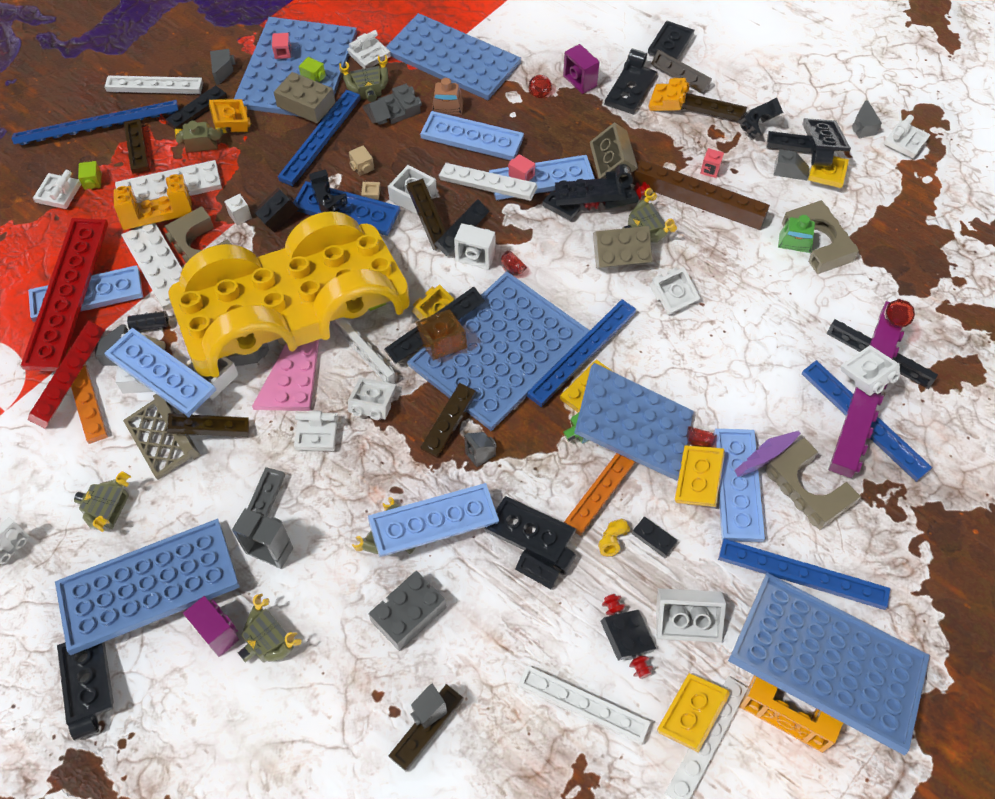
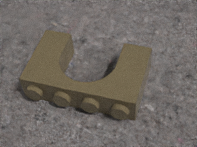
[782,200,859,274]
[165,206,231,263]
[765,437,861,530]

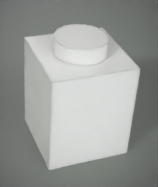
[224,194,252,226]

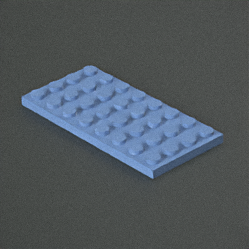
[386,13,521,100]
[55,518,240,655]

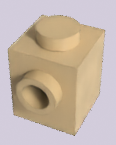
[349,146,374,176]

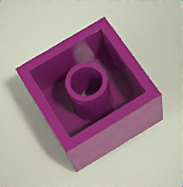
[563,44,600,94]
[183,596,240,657]

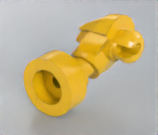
[598,518,630,557]

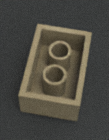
[274,72,335,123]
[590,122,638,179]
[593,226,652,268]

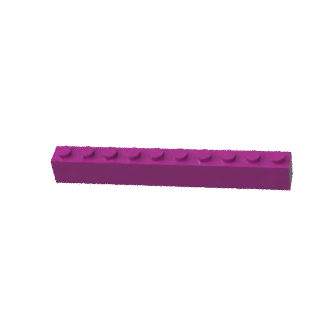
[828,301,909,479]

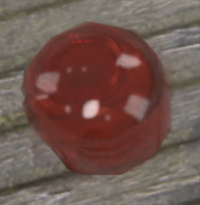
[528,74,552,98]
[501,250,527,275]
[884,299,915,328]
[687,426,717,447]

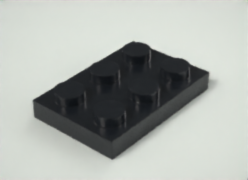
[648,20,695,60]

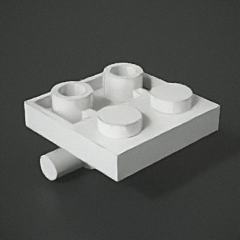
[347,30,391,69]
[884,115,930,159]
[33,170,81,209]
[294,410,338,451]
[0,517,31,566]

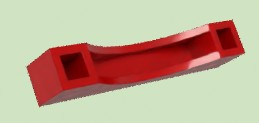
[27,320,105,429]

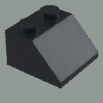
[254,188,299,233]

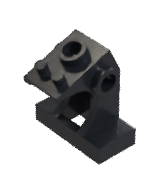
[737,98,783,139]
[309,169,348,212]

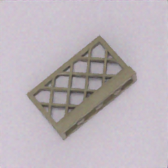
[123,394,201,480]

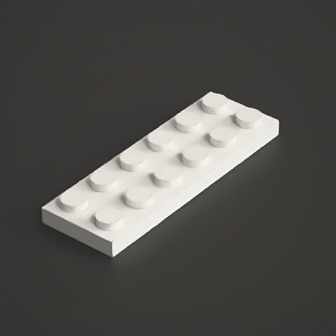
[115,160,222,203]
[121,223,182,311]

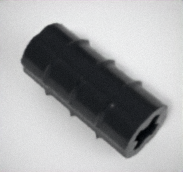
[127,311,169,332]

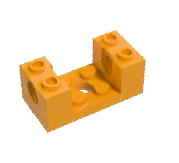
[114,174,192,230]
[739,675,843,753]

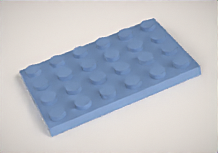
[574,363,693,481]

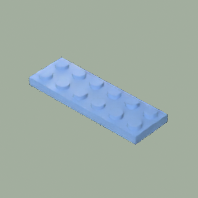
[420,111,524,160]
[489,155,595,200]
[28,265,143,322]
[104,328,216,417]
[714,428,765,542]
[367,483,499,558]

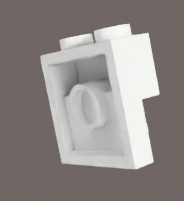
[649,267,701,315]
[840,345,900,396]
[348,377,396,420]

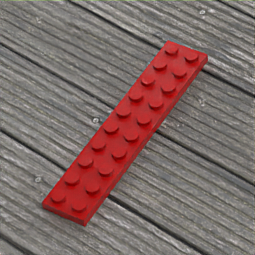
[20,218,108,371]

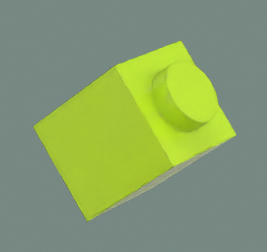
[299,57,326,82]
[78,161,101,190]

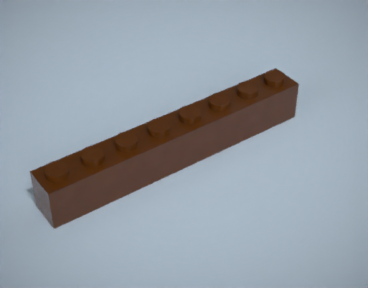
[633,159,770,230]

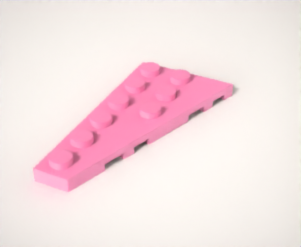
[252,339,319,411]

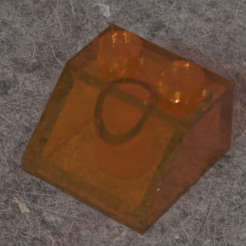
[416,309,467,360]

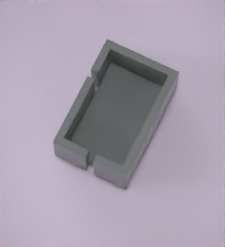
[232,508,293,569]
[368,570,447,651]

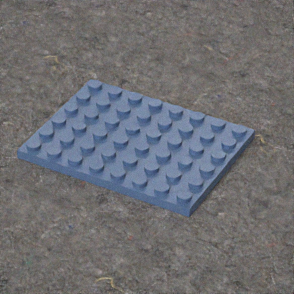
[234,17,357,119]
[407,271,590,431]
[728,573,930,756]

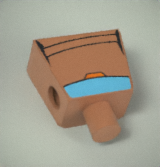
[432,78,463,115]

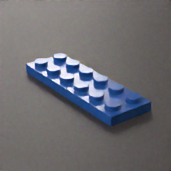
[293,181,400,236]

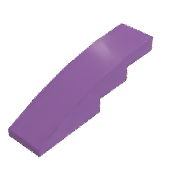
[734,430,801,477]

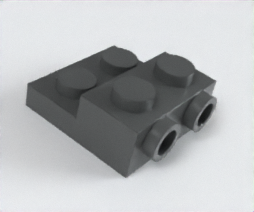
[378,83,422,124]

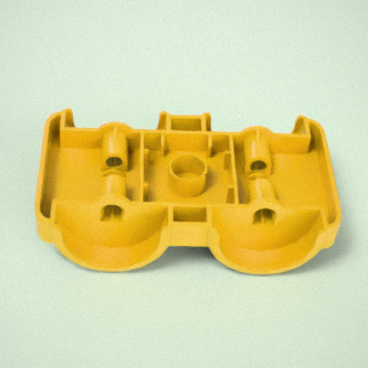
[168,212,410,377]

